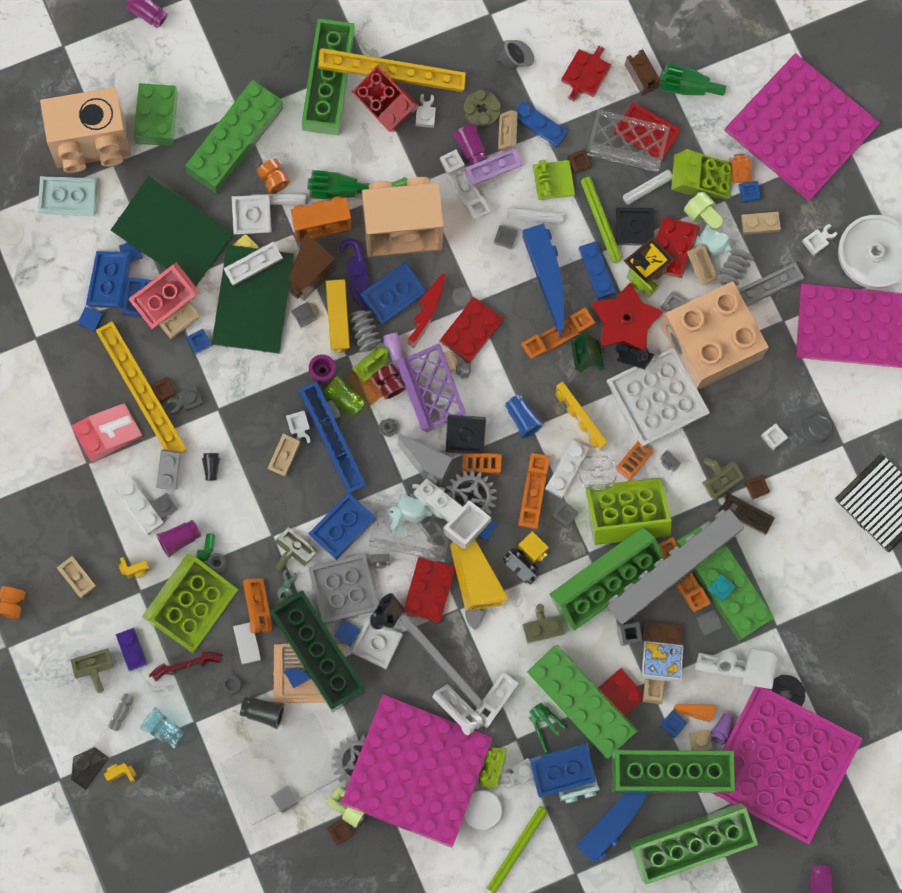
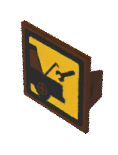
[624,237,675,283]

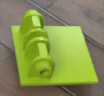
[533,160,575,200]
[478,748,507,790]

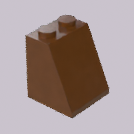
[289,234,335,301]

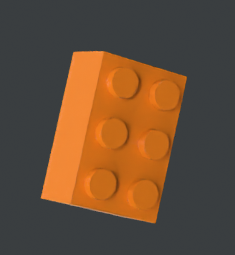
[290,197,352,242]

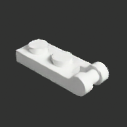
[475,672,519,728]
[432,684,483,735]

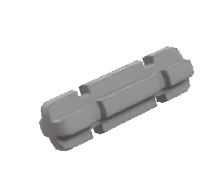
[108,693,134,731]

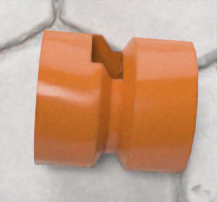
[256,158,291,194]
[0,586,26,619]

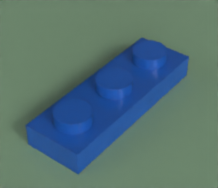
[515,101,568,148]
[578,241,616,300]

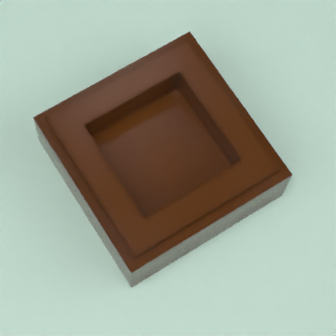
[567,149,592,174]
[150,377,176,403]
[744,474,770,500]
[327,819,354,846]

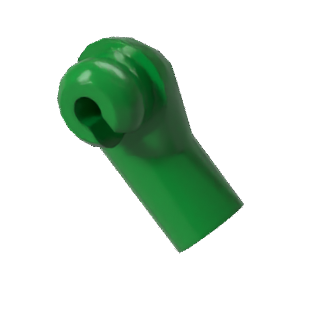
[196,533,215,561]

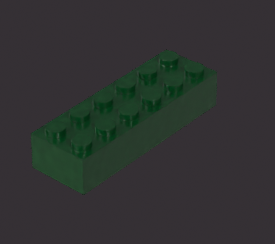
[269,590,366,713]

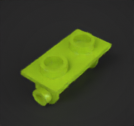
[352,347,391,382]

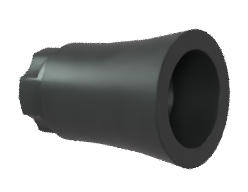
[240,697,284,729]

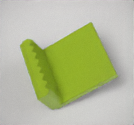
[627,268,659,298]

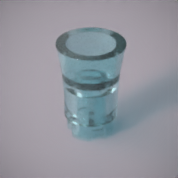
[139,706,185,748]

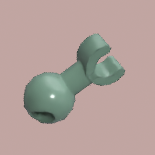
[277,570,296,601]

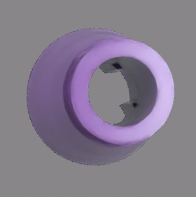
[711,713,734,744]

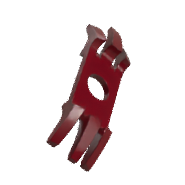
[149,651,223,682]

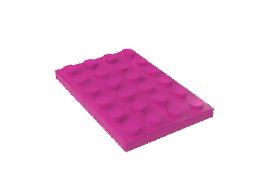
[796,284,902,368]

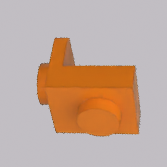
[729,154,752,183]

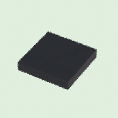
[616,208,654,246]
[445,415,486,454]

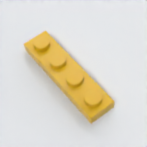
[555,381,607,451]

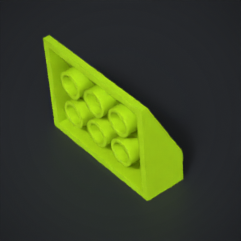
[585,478,672,545]
[142,554,238,653]

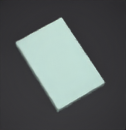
[38,176,97,216]

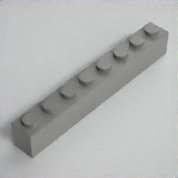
[607,509,744,625]

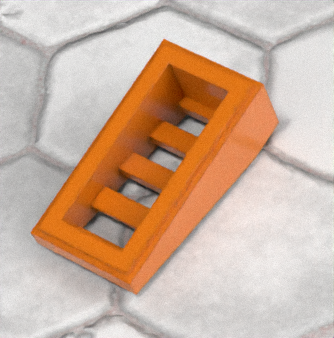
[615,441,654,481]
[462,454,502,476]
[673,704,716,722]

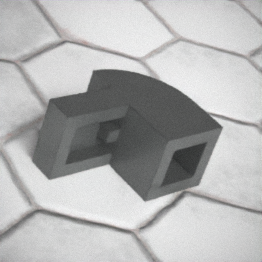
[616,616,643,646]

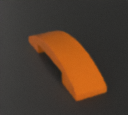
[521,307,595,360]
[518,453,550,529]
[658,537,711,613]

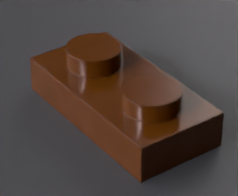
[642,621,683,645]

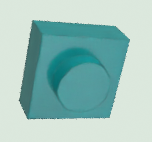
[708,574,736,603]

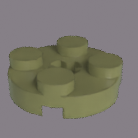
[464,89,501,128]

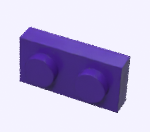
[115,628,148,672]

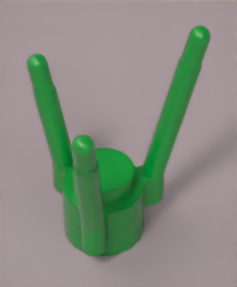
[529,703,567,754]

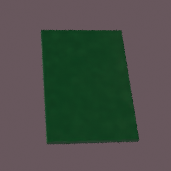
[110,176,233,287]
[212,245,294,354]

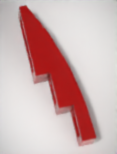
[408,273,446,348]

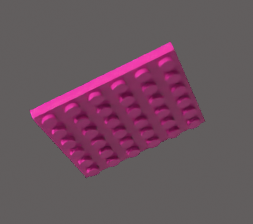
[724,53,880,201]
[712,686,863,844]
[341,695,492,848]

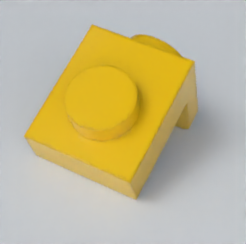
[118,557,150,579]
[104,763,137,783]

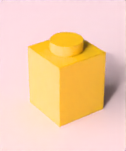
[518,531,549,564]

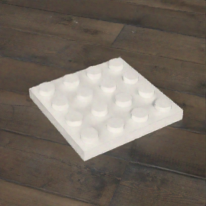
[606,347,710,447]

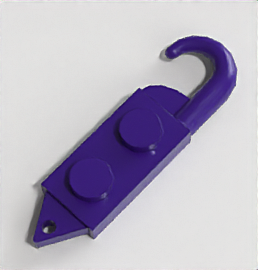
[340,239,370,311]

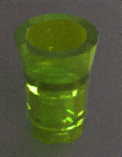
[323,375,366,416]

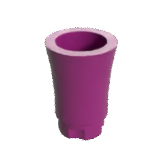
[125,0,168,28]
[452,123,488,165]
[309,354,336,385]
[156,520,201,558]
[810,865,833,893]

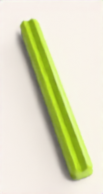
[581,177,622,263]
[487,806,548,893]

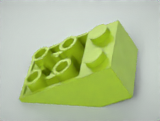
[671,149,732,199]

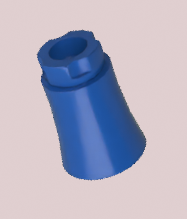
[505,395,544,439]

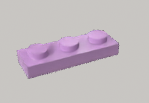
[464,148,522,186]

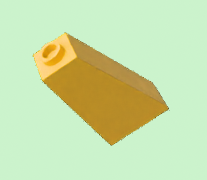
[326,279,350,353]
[450,539,508,611]

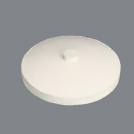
[838,215,902,289]

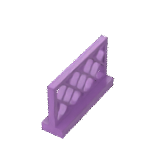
[396,344,466,432]

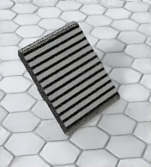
[835,454,902,553]

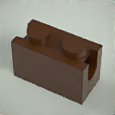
[625,49,660,96]

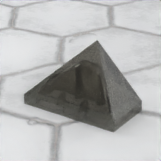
[71,747,109,790]

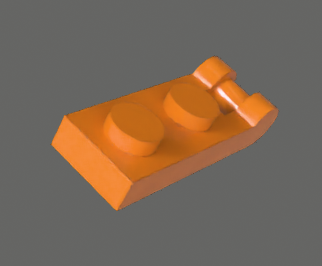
[243,578,272,634]

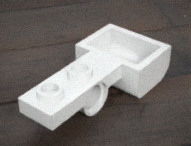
[414,478,491,549]
[695,649,777,689]

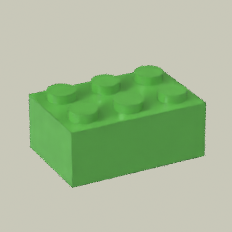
[133,83,178,146]

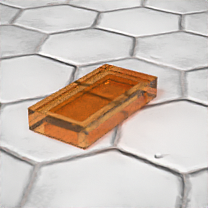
[344,371,383,408]

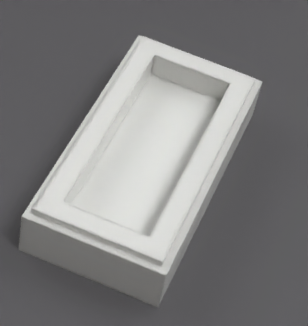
[233,622,261,665]

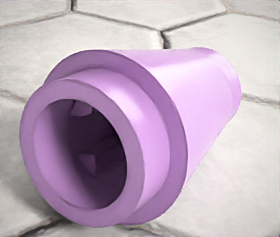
[383,332,402,362]

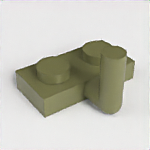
[702,457,744,499]
[275,527,318,571]
[523,604,565,644]
[71,648,114,693]

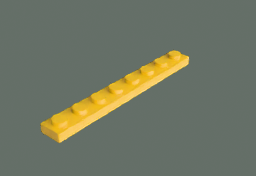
[318,48,466,92]
[96,321,187,454]

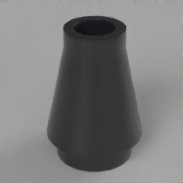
[201,453,221,481]

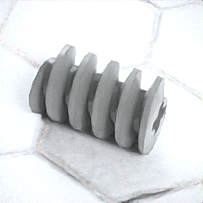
[716,249,754,286]
[348,310,381,353]

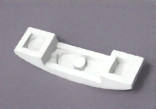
[440,150,491,221]

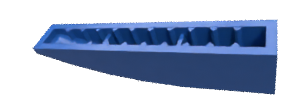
[522,223,564,337]
[298,381,366,493]
[575,793,648,863]

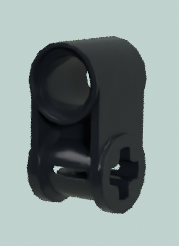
[370,593,404,630]

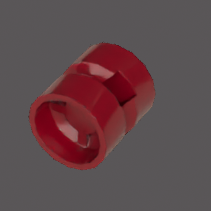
[372,364,406,399]

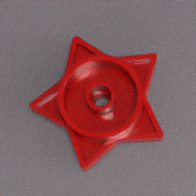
[592,283,663,351]

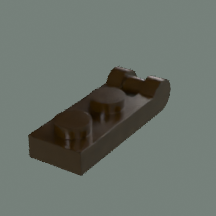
[718,493,775,536]

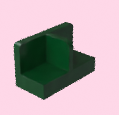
[571,332,605,373]

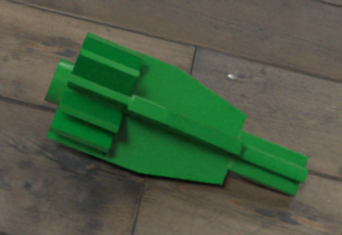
[660,63,726,96]
[307,170,370,199]

